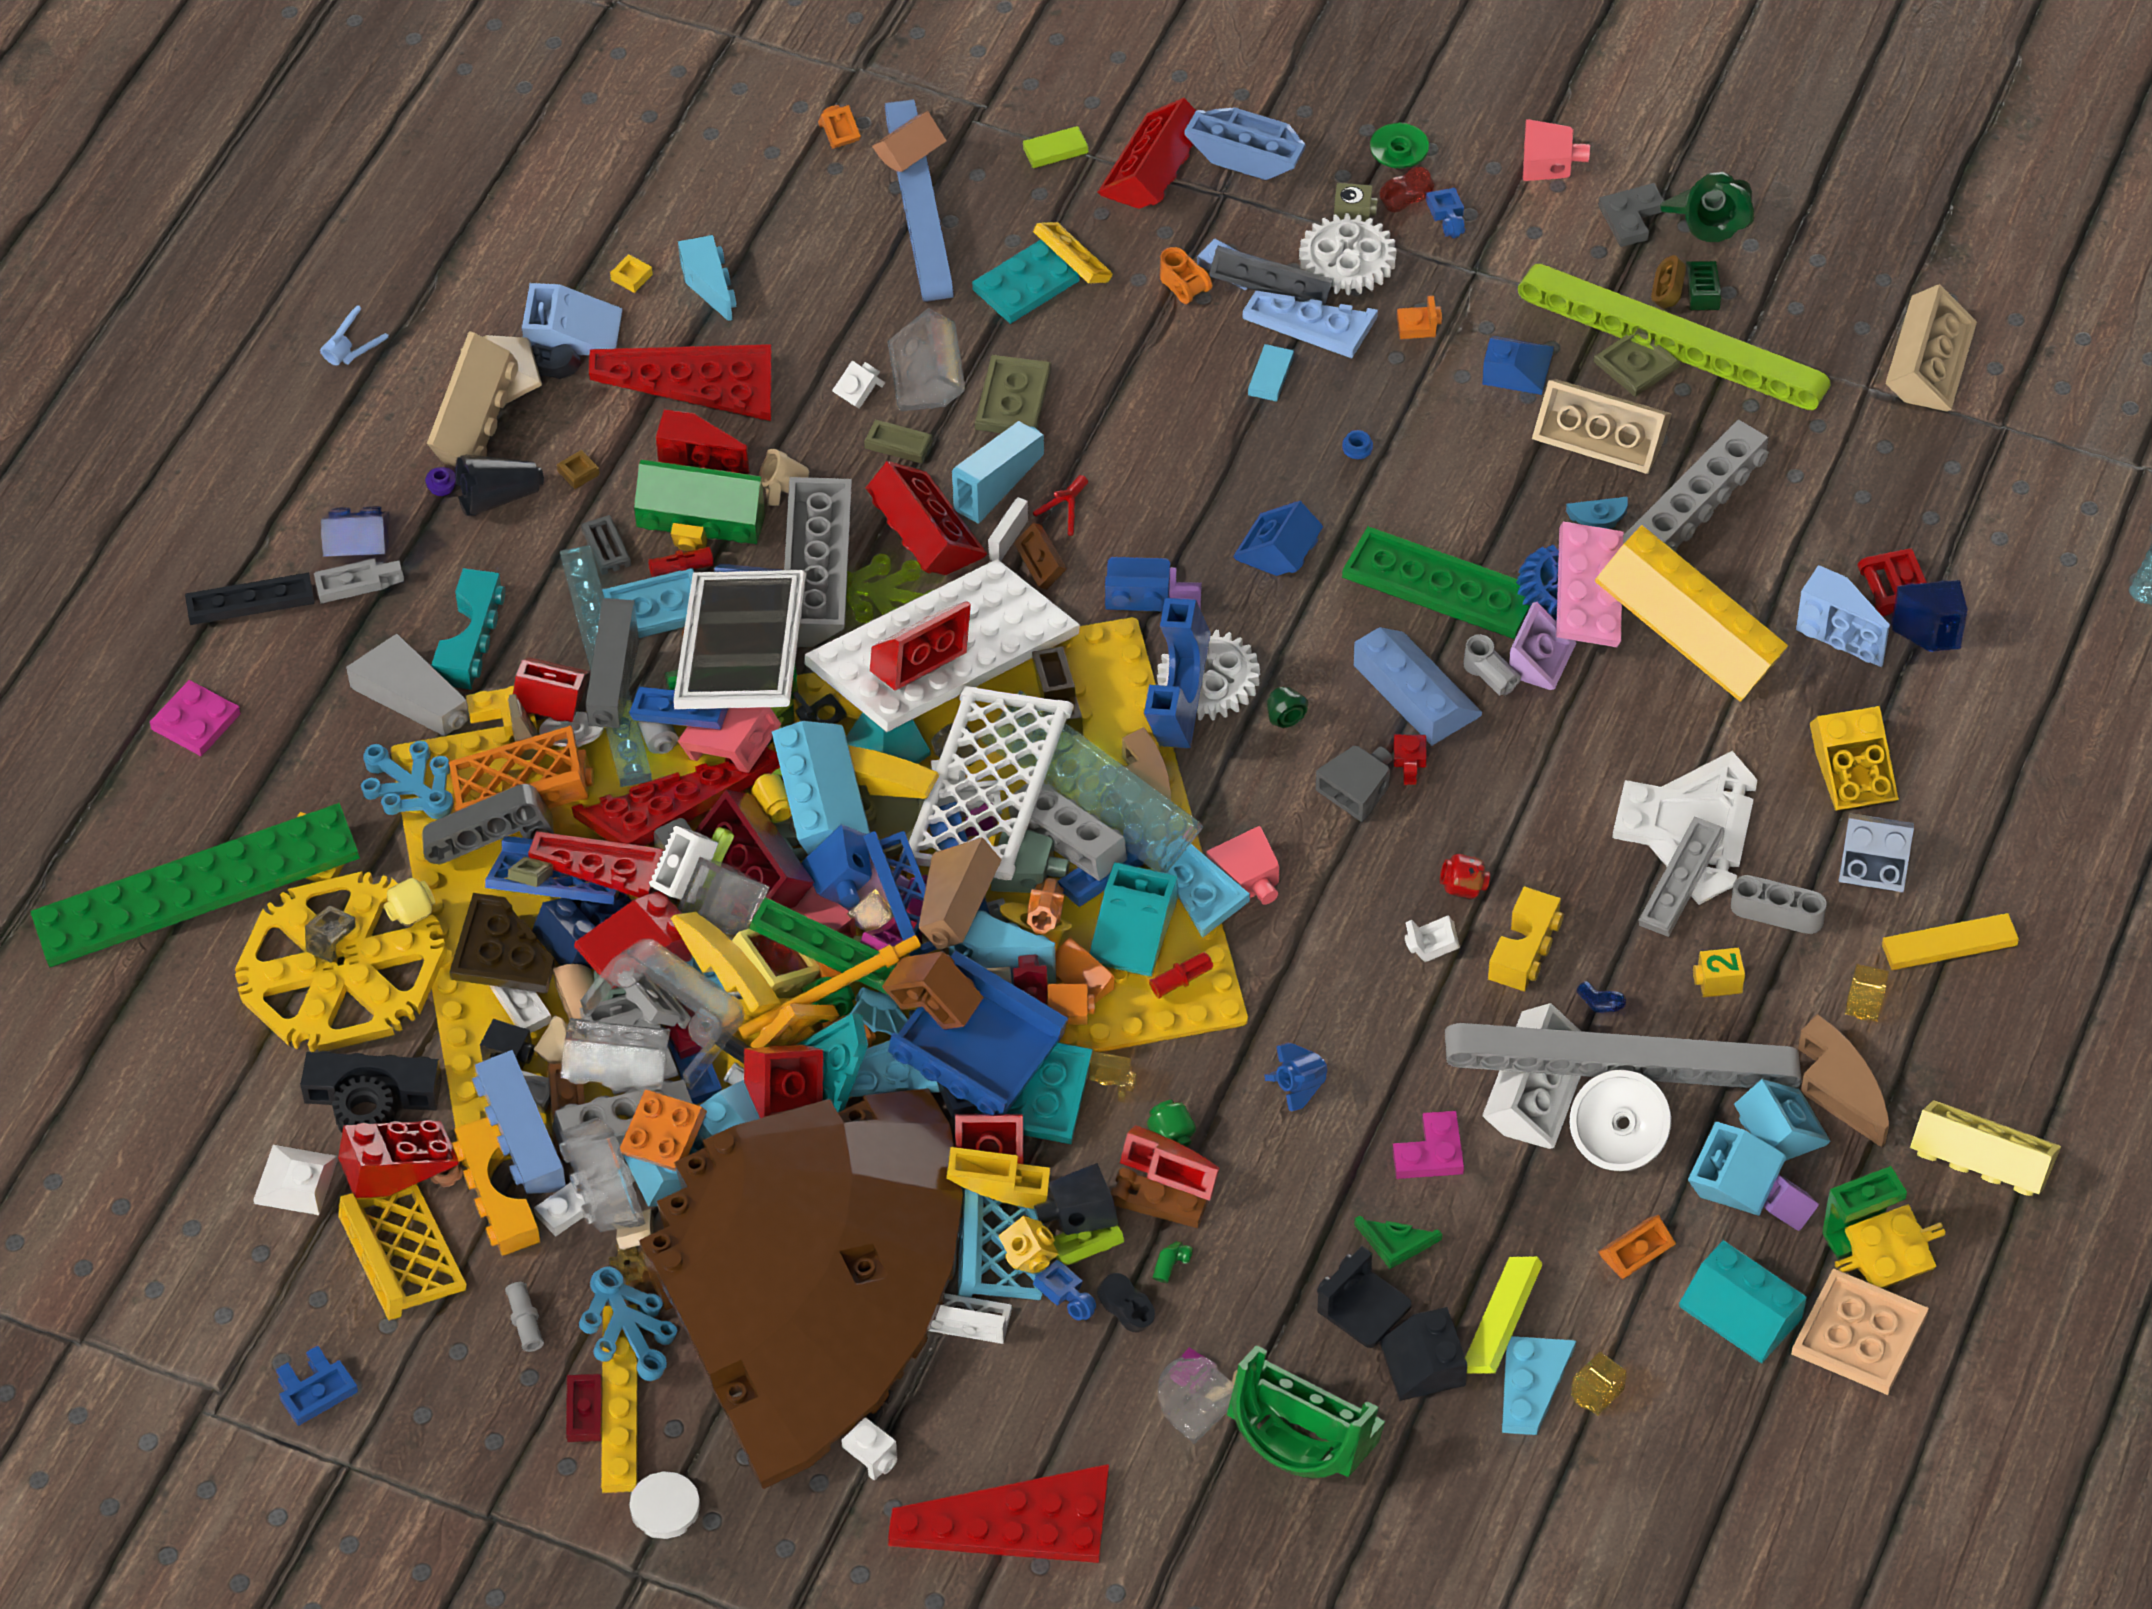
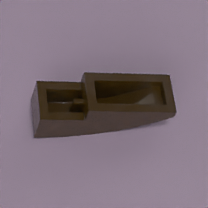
[1032,646,1083,740]

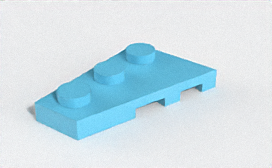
[1502,1336,1576,1435]

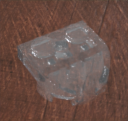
[1158,1357,1234,1445]

